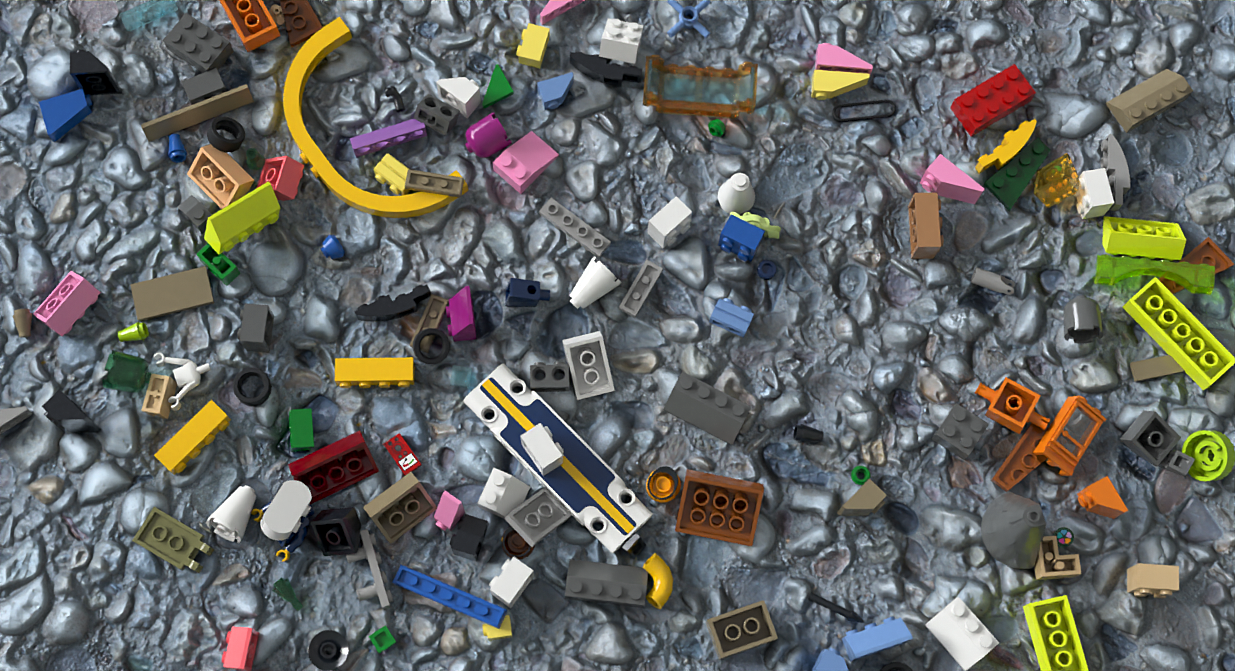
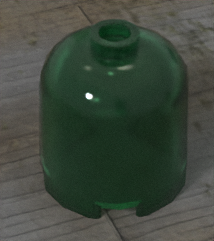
[102,350,152,393]

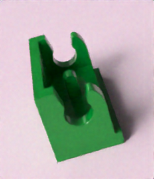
[289,409,314,452]

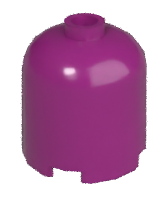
[465,112,512,158]

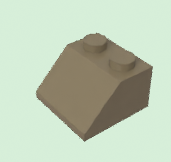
[837,479,887,516]

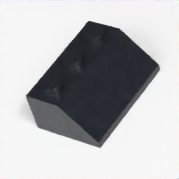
[70,50,122,96]
[42,389,101,433]

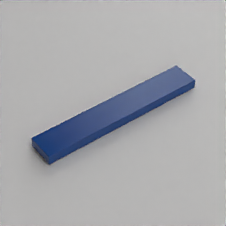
[392,565,507,629]

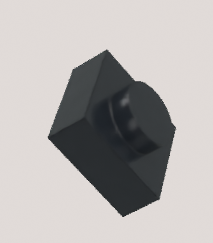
[622,533,647,560]

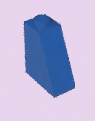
[39,89,93,142]

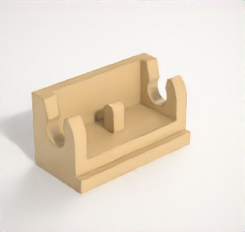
[141,374,177,419]

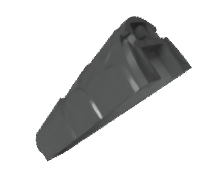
[981,492,1046,569]

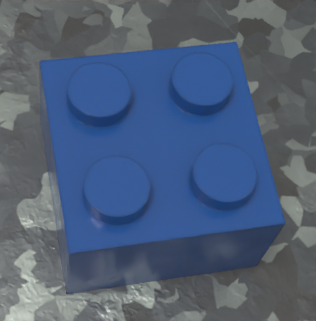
[718,214,765,262]

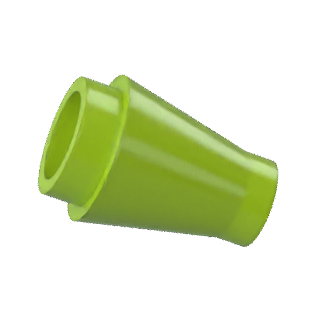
[118,322,149,342]

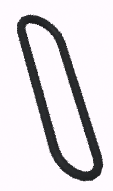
[833,100,896,122]

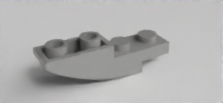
[1101,134,1130,211]

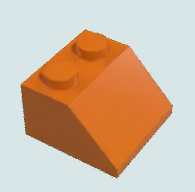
[1077,476,1128,519]

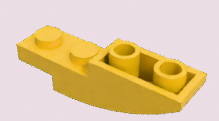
[975,119,1037,174]

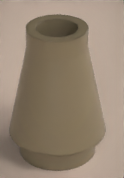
[13,309,32,338]

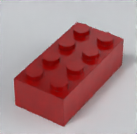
[950,64,1036,137]

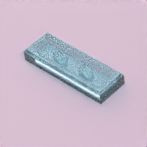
[119,0,178,32]

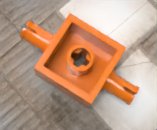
[975,377,1050,434]

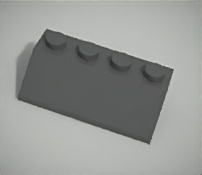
[663,372,751,445]
[565,559,648,608]

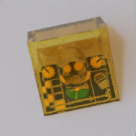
[1034,153,1079,208]

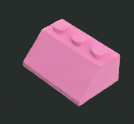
[33,271,101,336]

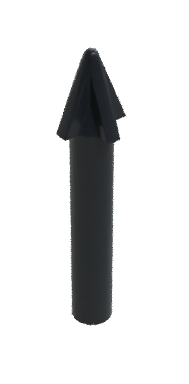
[808,592,864,623]

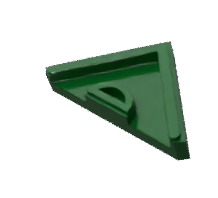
[482,64,514,109]

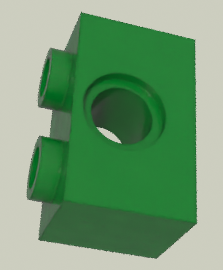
[196,244,241,286]

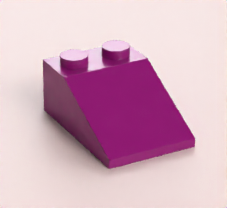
[446,286,477,342]

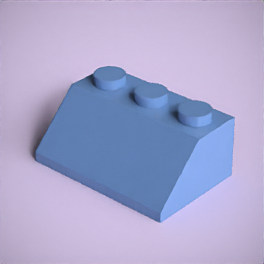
[842,616,913,662]

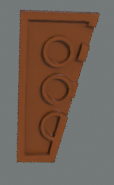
[1158,237,1235,295]
[991,423,1068,492]

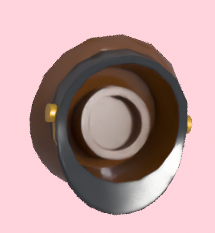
[501,525,536,560]

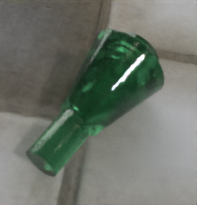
[272,578,304,612]

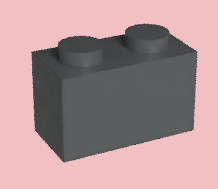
[182,68,227,105]

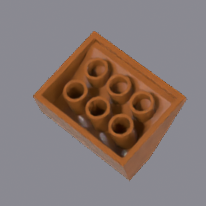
[675,469,764,546]

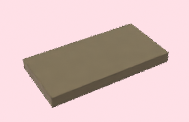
[130,266,214,322]

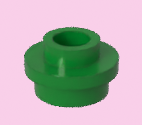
[708,119,726,137]
[851,466,871,485]

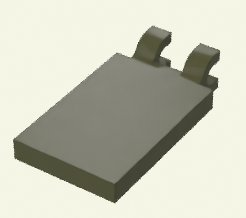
[132,507,214,573]

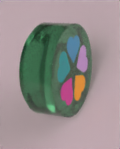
[1053,527,1074,548]

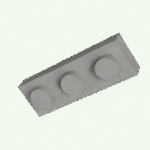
[619,260,663,318]

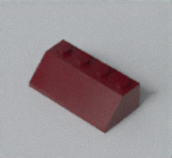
[288,430,379,504]

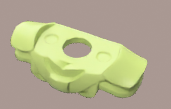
[728,212,781,239]

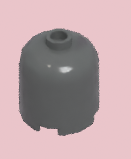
[1063,295,1104,344]

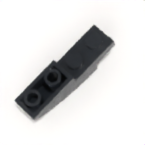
[570,51,642,87]
[354,284,431,322]

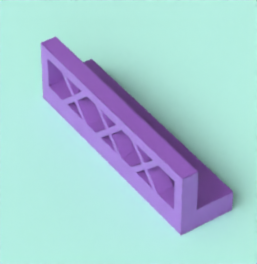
[350,119,427,158]

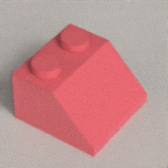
[256,156,304,201]
[222,627,259,671]

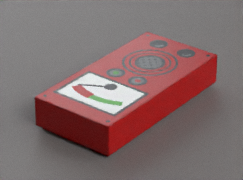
[383,433,422,476]

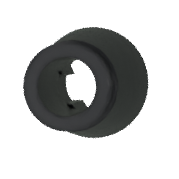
[793,424,823,443]

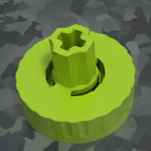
[1181,430,1235,481]

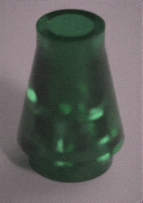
[246,148,265,170]

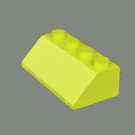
[204,182,280,254]
[1102,216,1186,261]

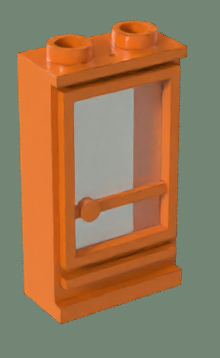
[1033,395,1107,476]

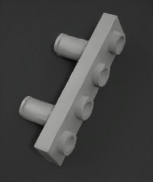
[539,198,611,258]
[346,529,393,610]

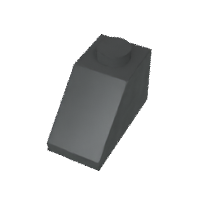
[177,195,212,234]

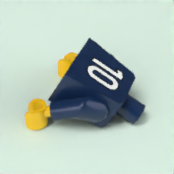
[251,501,314,562]

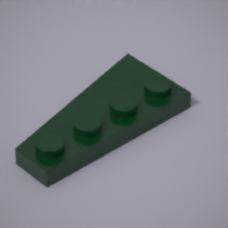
[984,137,1051,211]

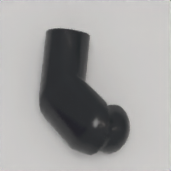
[385,86,405,112]

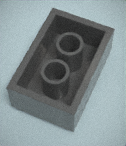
[163,13,234,73]

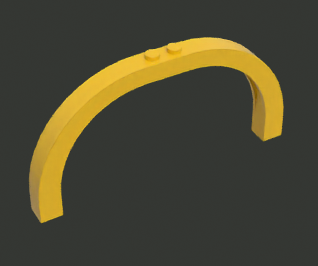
[283,17,469,218]

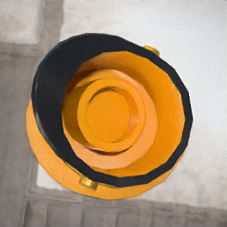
[646,466,681,503]

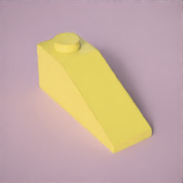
[811,70,870,100]

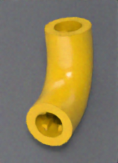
[643,553,673,609]

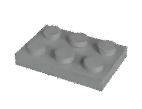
[505,487,572,547]

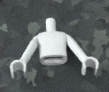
[154,353,211,411]

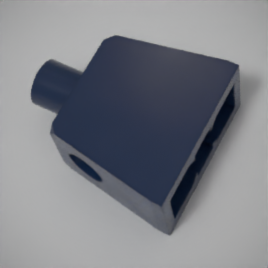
[505,278,550,307]

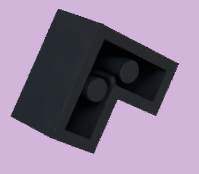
[449,514,489,562]

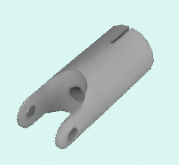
[971,267,1015,295]

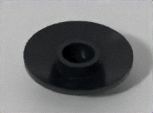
[308,630,349,671]

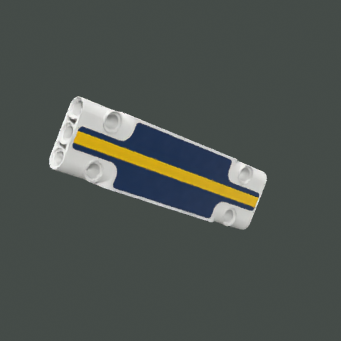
[463,363,653,554]

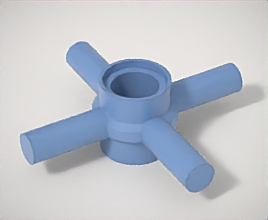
[667,0,711,38]

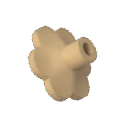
[268,4,285,26]

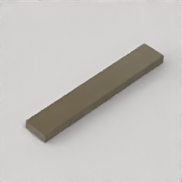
[141,84,254,142]

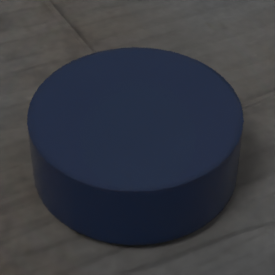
[757,260,777,280]

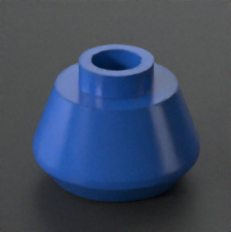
[321,235,345,259]

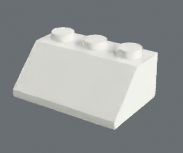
[925,597,999,671]

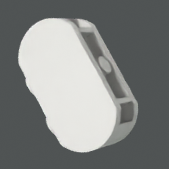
[260,480,312,540]

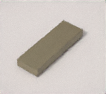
[405,169,464,198]
[410,294,449,353]
[1130,355,1185,382]

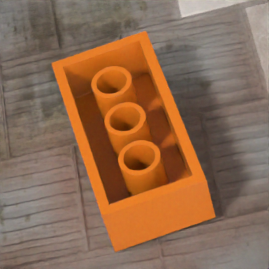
[219,0,280,52]

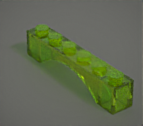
[1094,254,1215,295]

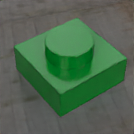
[369,625,397,654]

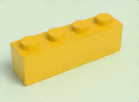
[335,357,415,388]
[154,400,231,475]

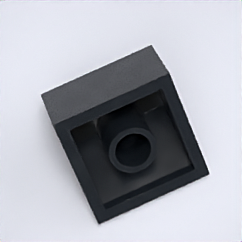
[310,507,361,556]

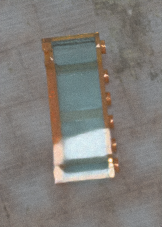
[643,55,758,119]

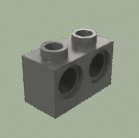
[414,94,460,135]
[530,362,569,392]

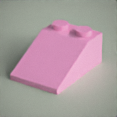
[493,131,559,194]
[920,154,985,204]

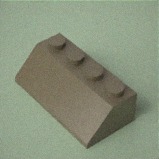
[1106,69,1193,133]

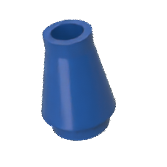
[168,134,187,163]

